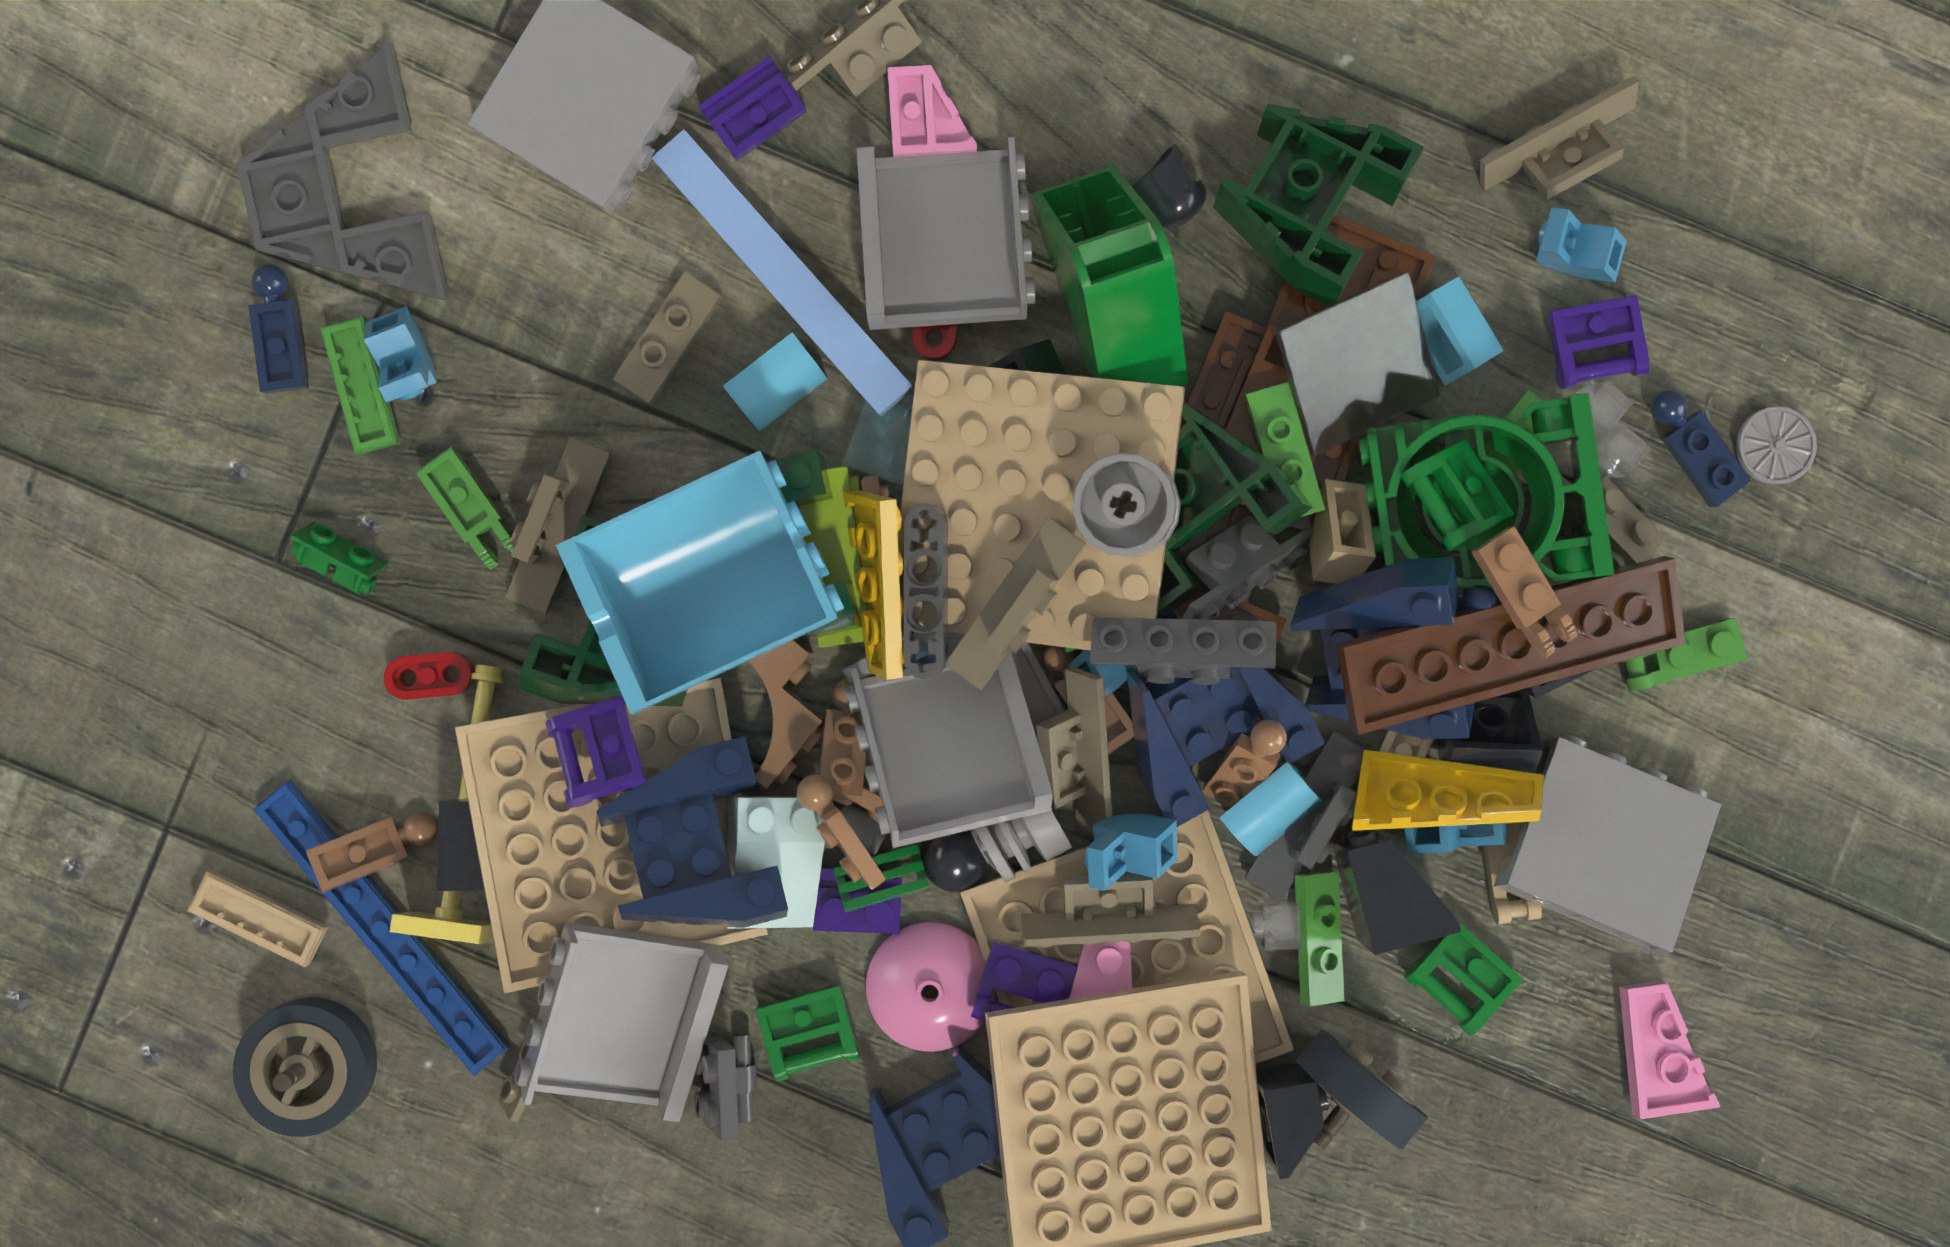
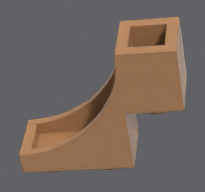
[748,639,824,789]

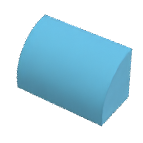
[1400,277,1504,386]
[723,332,827,432]
[1219,762,1324,856]

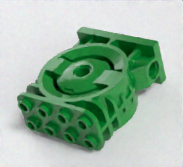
[1359,392,1614,595]

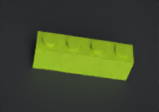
[799,466,868,648]

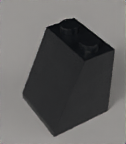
[1333,828,1462,955]

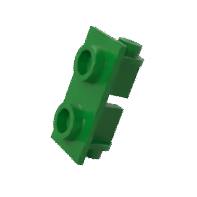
[290,522,389,595]

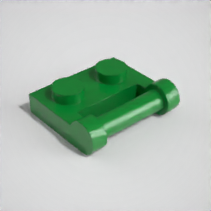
[1400,439,1514,552]
[1404,921,1524,1036]
[755,983,861,1082]

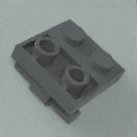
[694,1032,757,1141]

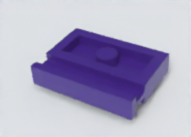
[698,56,807,161]
[813,866,902,934]

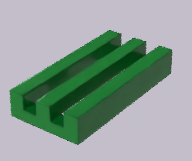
[833,844,929,913]

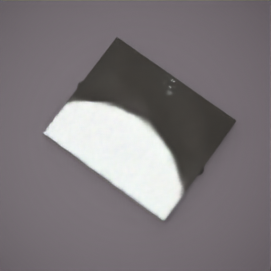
[1275,272,1440,456]

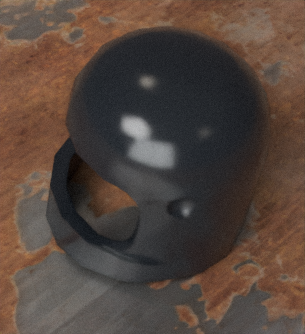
[1132,144,1207,229]

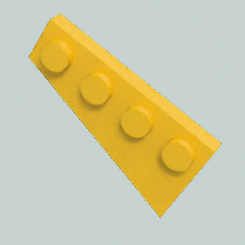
[843,490,904,680]
[1352,750,1544,831]

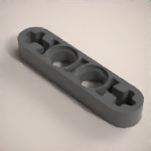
[903,503,948,679]

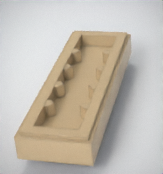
[187,870,329,967]

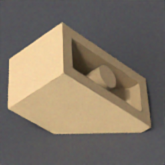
[1309,479,1376,584]

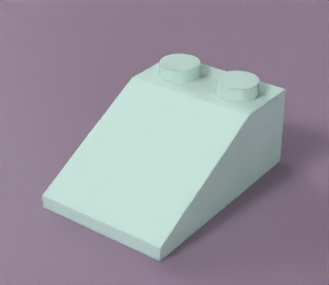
[725,796,825,929]

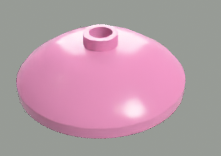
[866,921,995,1052]

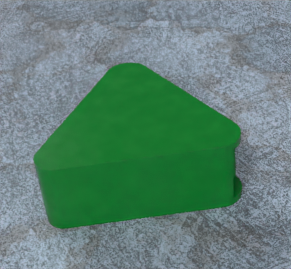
[1030,164,1188,387]

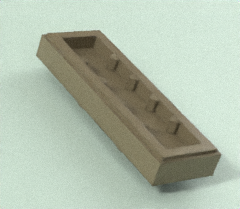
[613,271,723,405]

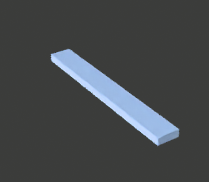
[652,129,913,417]

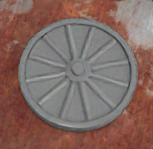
[1736,406,1817,485]

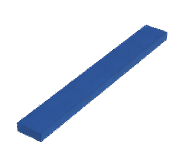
[253,780,511,1076]

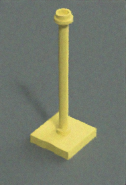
[390,665,504,944]

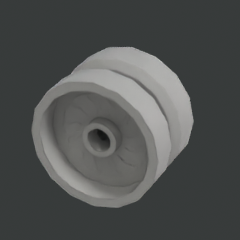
[1072,453,1181,557]

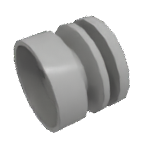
[970,808,1072,883]

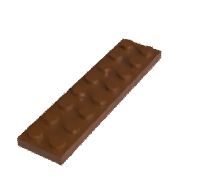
[1336,556,1686,735]

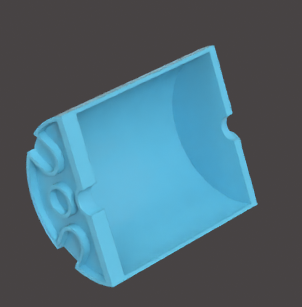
[556,451,844,715]

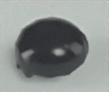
[919,830,988,893]

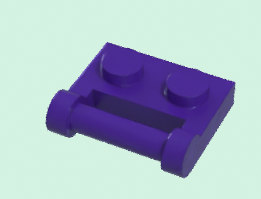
[1547,295,1650,390]
[545,696,647,808]
[971,939,1078,1021]

